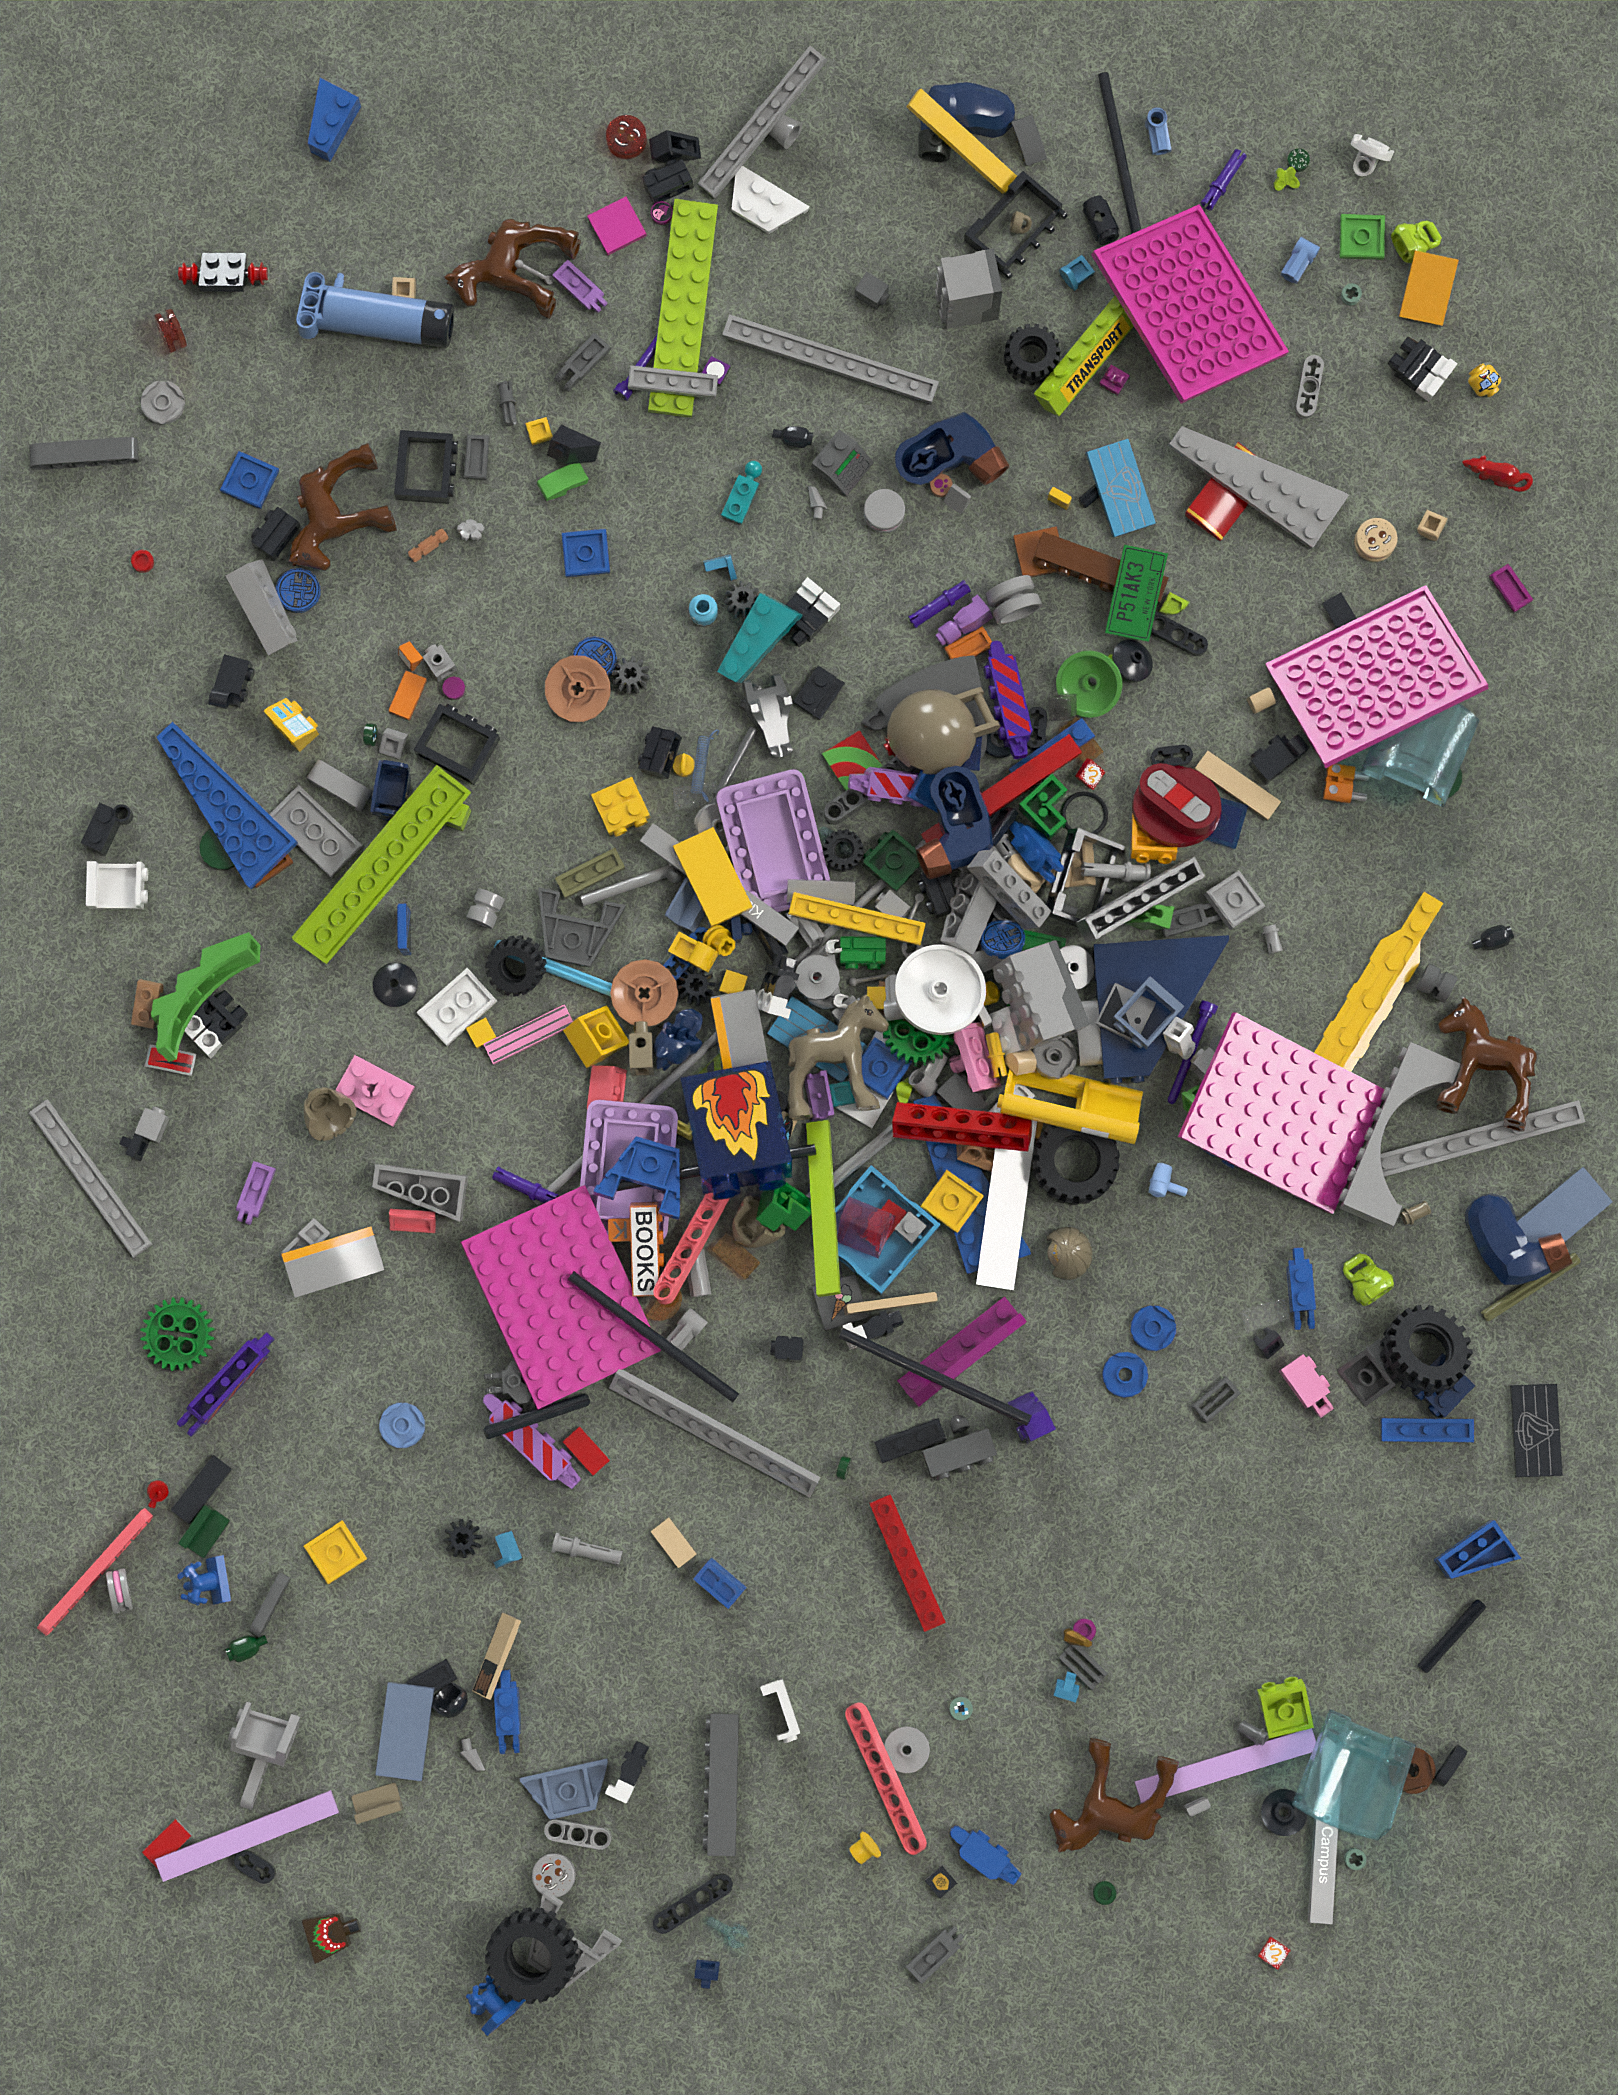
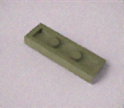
[555,848,626,899]

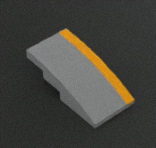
[710,989,771,1083]
[282,1226,385,1297]

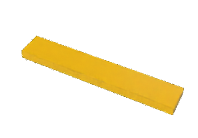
[906,89,1017,194]
[788,892,926,946]

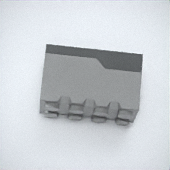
[935,248,1002,329]
[993,940,1090,1051]

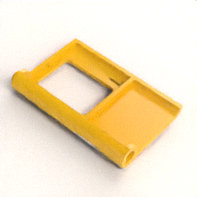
[997,1068,1143,1145]

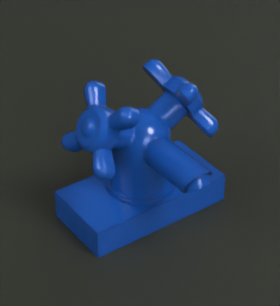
[177,1555,231,1605]
[466,1975,526,2036]

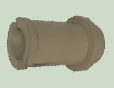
[1400,1201,1431,1225]

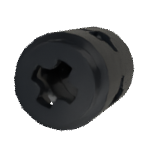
[1082,195,1119,245]

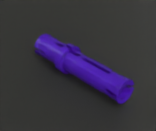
[1200,149,1247,211]
[908,580,971,628]
[492,1166,559,1203]

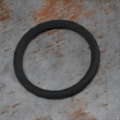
[1061,791,1108,835]

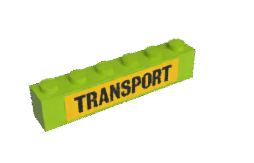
[1034,295,1134,417]

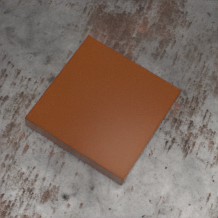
[1013,526,1059,578]

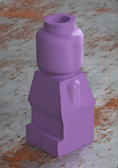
[935,594,993,646]

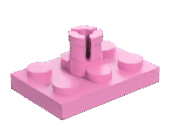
[949,1022,1002,1092]
[336,1055,415,1127]

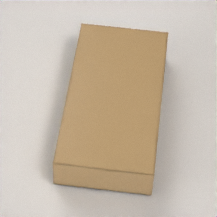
[651,1518,697,1568]

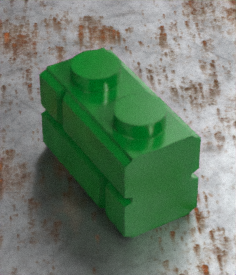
[840,936,886,970]

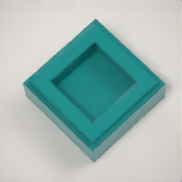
[829,1081,855,1108]

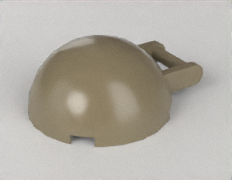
[887,687,1000,774]

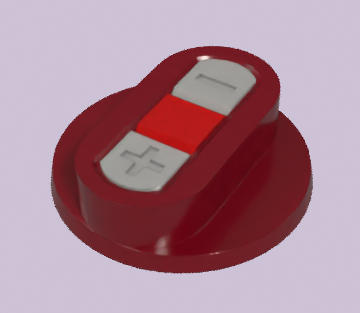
[1132,763,1222,847]

